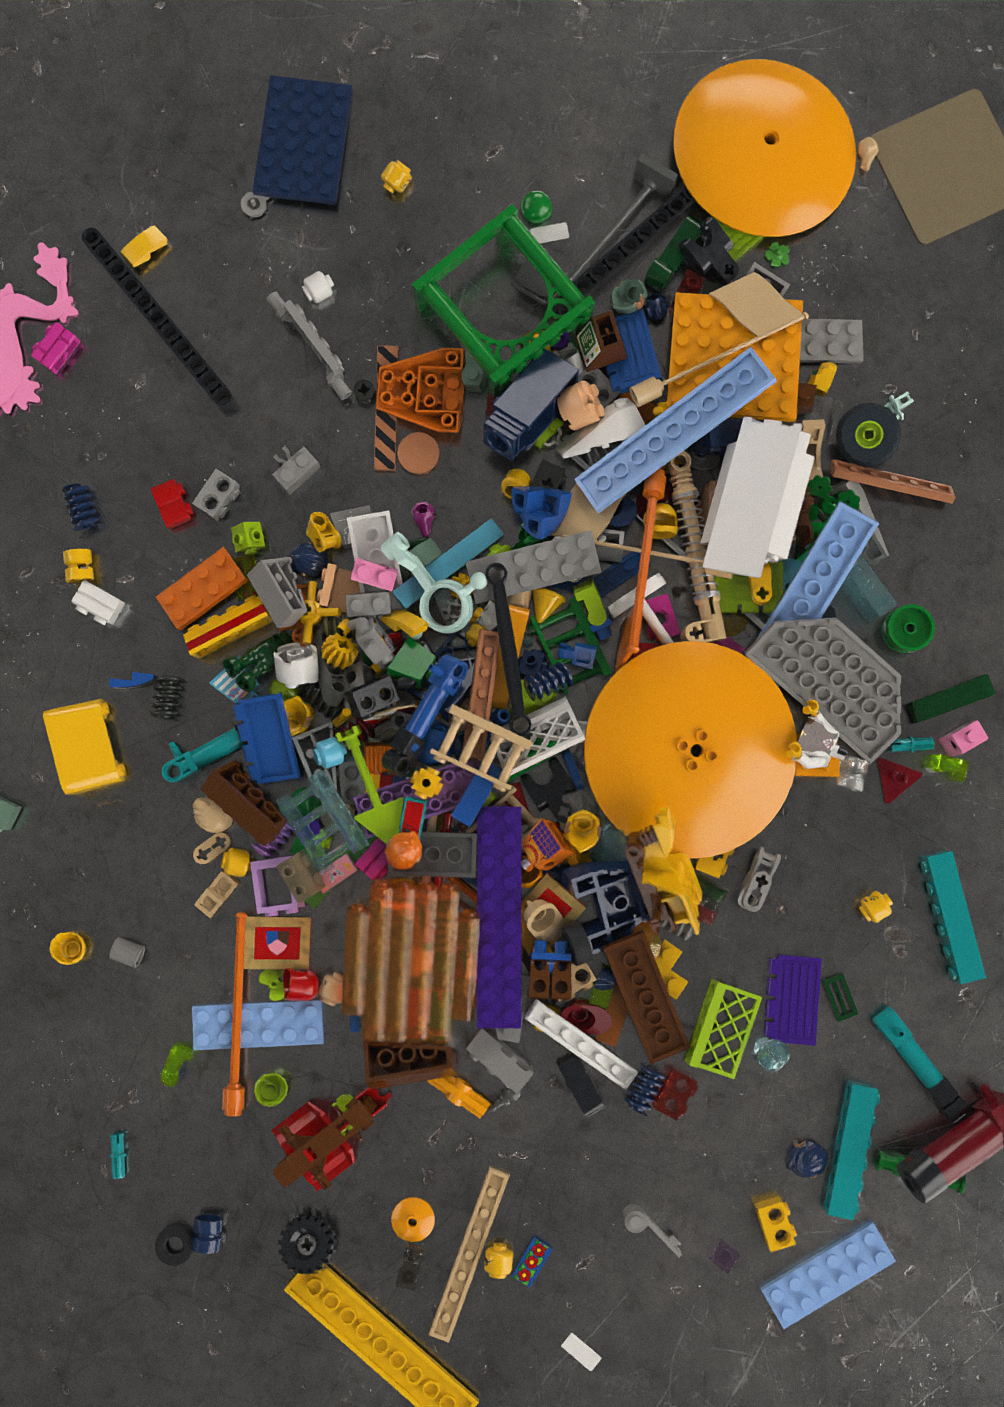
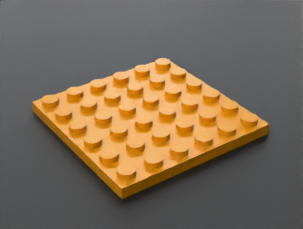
[667,292,803,422]

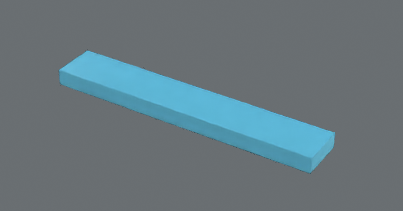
[392,518,505,610]

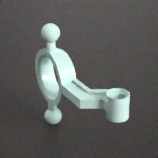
[380,532,488,640]

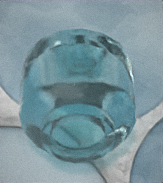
[757,1039,790,1072]

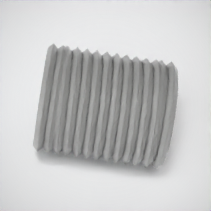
[109,937,145,968]

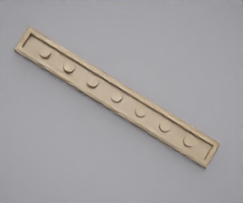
[429,1166,510,1343]

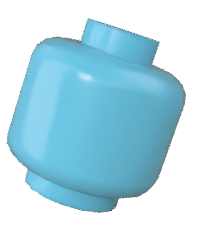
[313,737,347,769]

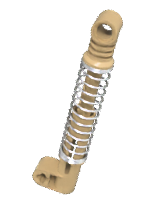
[666,451,727,643]

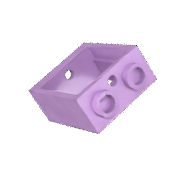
[250,856,305,917]

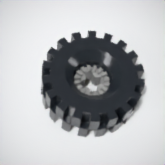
[278,1215,337,1275]

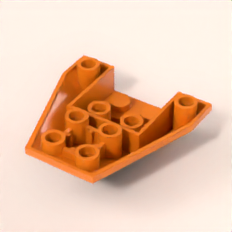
[376,348,466,433]

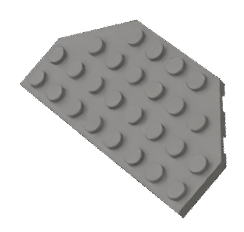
[744,617,901,764]

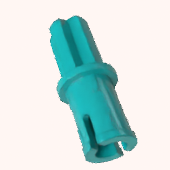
[890,736,935,753]
[109,1133,127,1179]

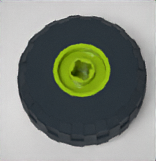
[836,403,901,467]

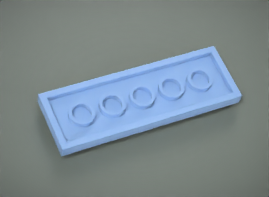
[192,999,324,1050]
[760,1221,896,1329]

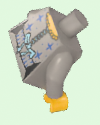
[337,616,398,677]

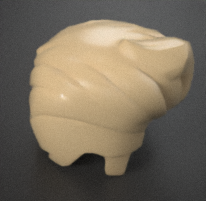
[192,796,233,833]

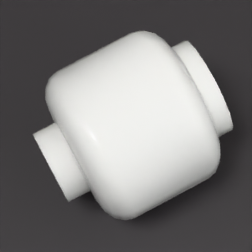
[302,271,334,303]

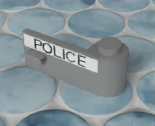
[623,1204,682,1257]

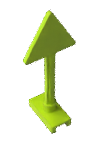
[336,725,404,844]

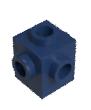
[518,649,549,680]

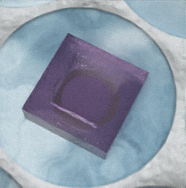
[709,1241,741,1273]

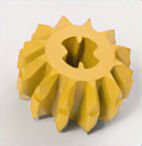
[321,632,359,670]

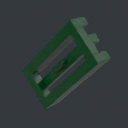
[821,973,859,1022]

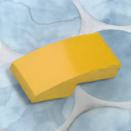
[120,225,167,268]
[381,609,429,637]

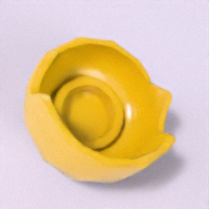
[49,932,86,965]

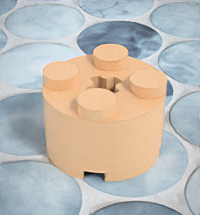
[557,381,605,431]

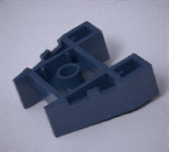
[563,861,650,955]

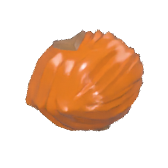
[384,831,422,870]

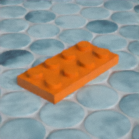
[156,547,248,631]

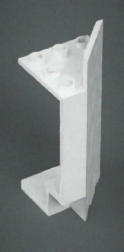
[700,417,815,578]

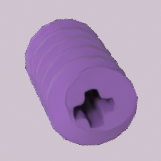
[250,814,297,859]

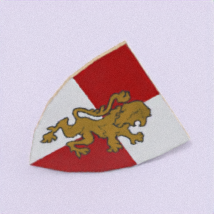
[363,701,416,724]

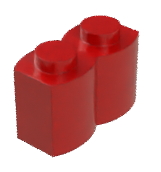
[150,479,194,529]

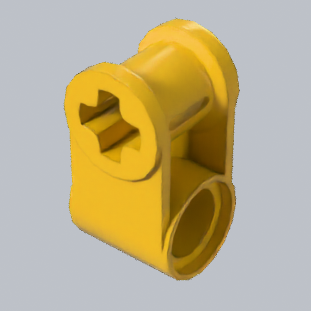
[306,512,342,552]
[748,563,772,606]

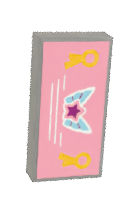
[318,853,359,895]

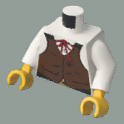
[786,700,848,769]

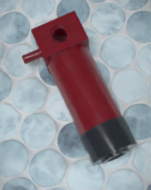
[897,1084,1004,1203]

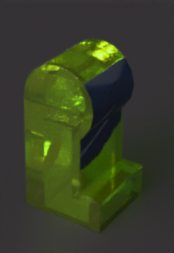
[588,964,616,1009]
[160,1042,196,1087]

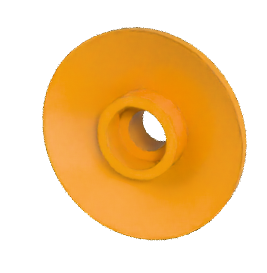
[391,1197,435,1242]

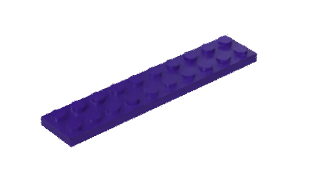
[477,807,521,1028]

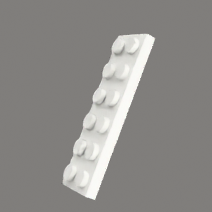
[347,510,408,639]

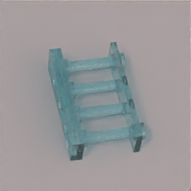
[840,554,898,623]
[276,770,370,875]

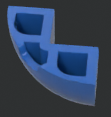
[512,486,572,540]

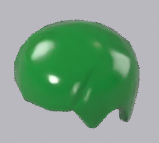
[520,190,552,224]

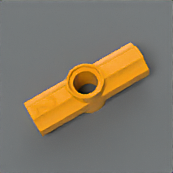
[427,1076,491,1119]

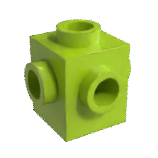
[231,522,265,555]

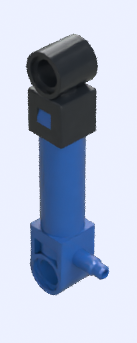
[381,654,468,777]

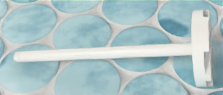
[606,573,674,645]

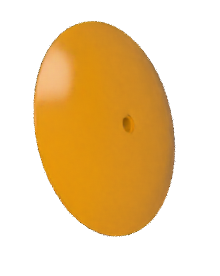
[673,59,856,237]

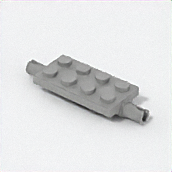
[266,291,352,400]

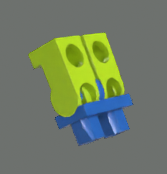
[573,578,613,640]

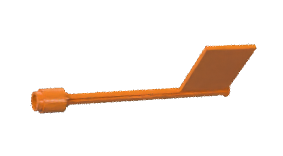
[615,469,666,673]

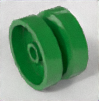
[880,604,935,654]

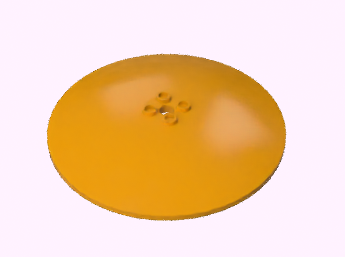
[584,641,797,858]

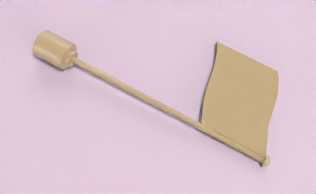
[629,272,809,407]
[549,483,733,579]

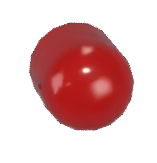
[283,968,319,1001]

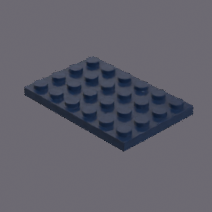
[252,75,353,205]

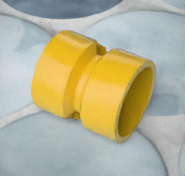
[63,549,94,583]

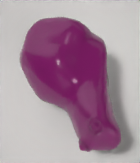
[411,502,435,537]

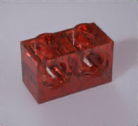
[652,1066,698,1121]

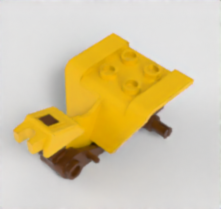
[625,807,702,936]

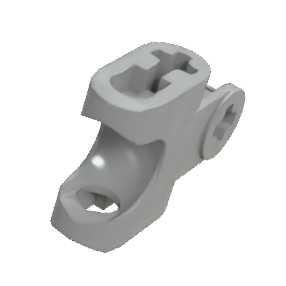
[736,846,781,912]

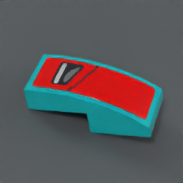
[399,796,427,839]

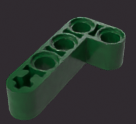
[644,215,703,293]
[907,673,996,723]

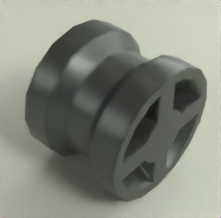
[353,379,376,405]

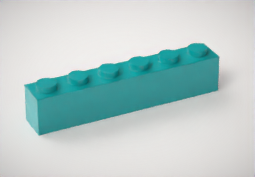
[921,850,986,984]
[823,1080,880,1221]

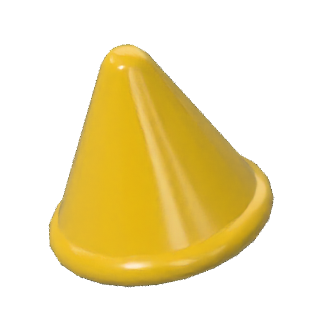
[531,588,566,624]

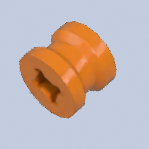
[292,626,315,647]

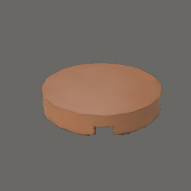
[397,432,440,475]

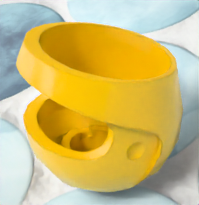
[643,503,678,539]

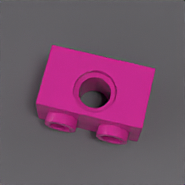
[642,594,680,643]

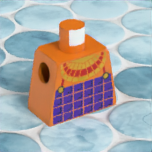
[521,818,574,872]

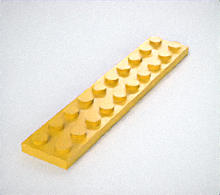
[284,1265,479,1407]

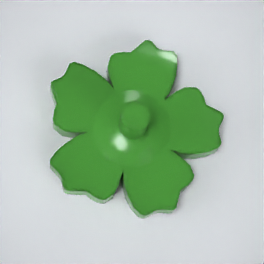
[765,242,790,268]

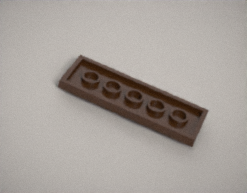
[602,930,691,1064]

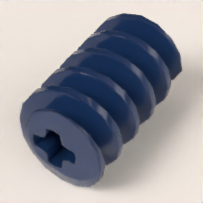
[61,483,99,531]
[524,662,573,701]
[624,1067,668,1116]

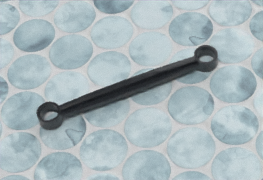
[485,563,532,736]

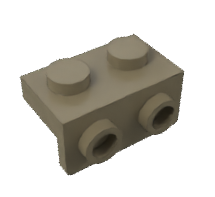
[277,849,326,903]

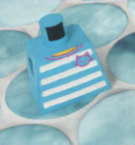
[209,655,261,704]

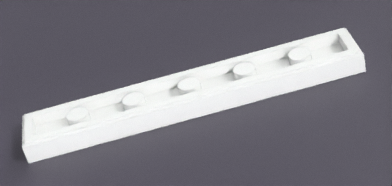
[523,999,639,1090]

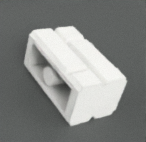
[72,580,125,625]

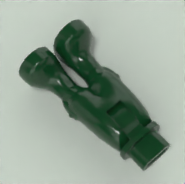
[223,631,294,692]

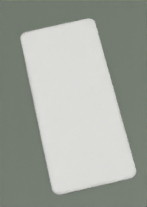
[530,222,569,243]
[561,1333,601,1371]

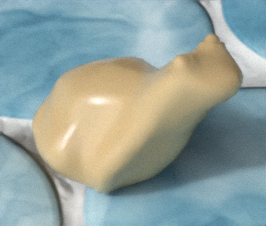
[858,137,879,171]

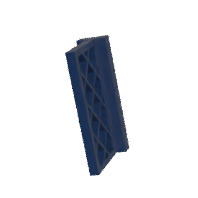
[406,630,477,722]

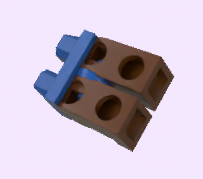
[527,941,571,1000]

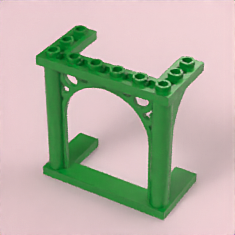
[412,204,595,400]

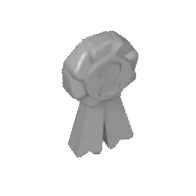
[241,192,271,218]

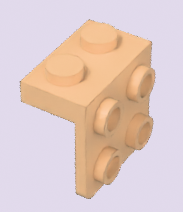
[317,563,361,613]

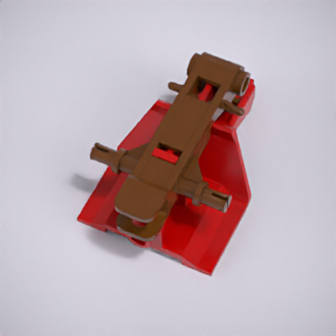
[271,1086,392,1191]

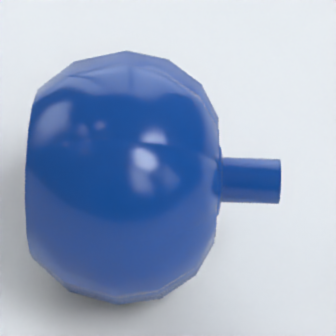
[416,719,453,766]

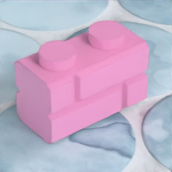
[350,557,398,591]

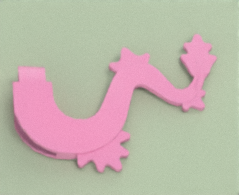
[0,243,79,414]

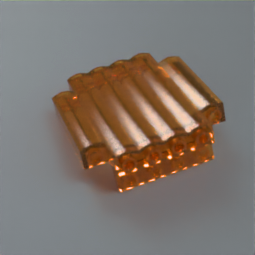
[341,879,480,1045]

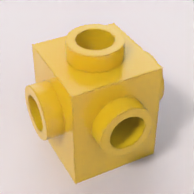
[410,766,444,800]

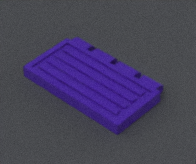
[764,954,822,1046]

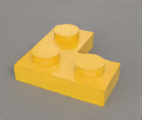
[653,939,688,1000]

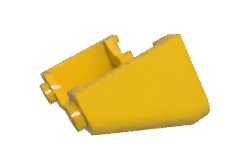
[43,699,126,795]

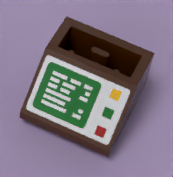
[576,310,627,372]

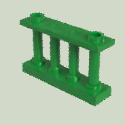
[528,597,612,696]

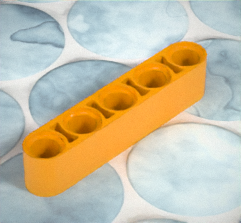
[491,604,530,710]

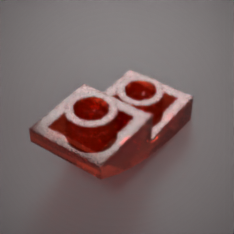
[670,269,706,309]

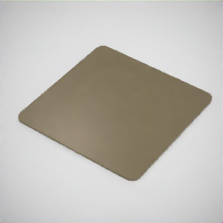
[871,89,1004,244]

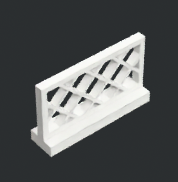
[490,696,586,775]

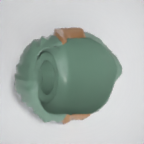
[610,279,648,313]

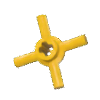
[299,581,341,645]

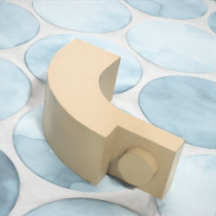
[801,419,825,496]

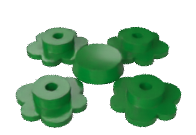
[807,475,861,523]

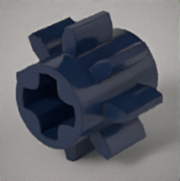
[643,293,671,320]

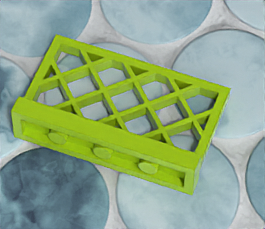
[683,978,762,1079]

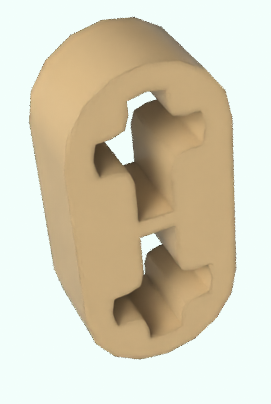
[193,832,232,864]

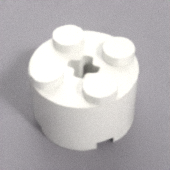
[273,643,319,688]

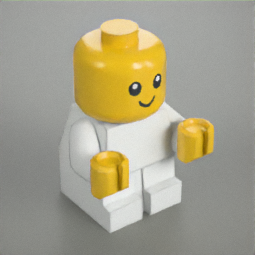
[465,601,497,647]

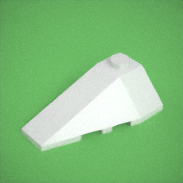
[555,398,646,459]

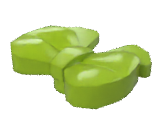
[258,969,290,1001]

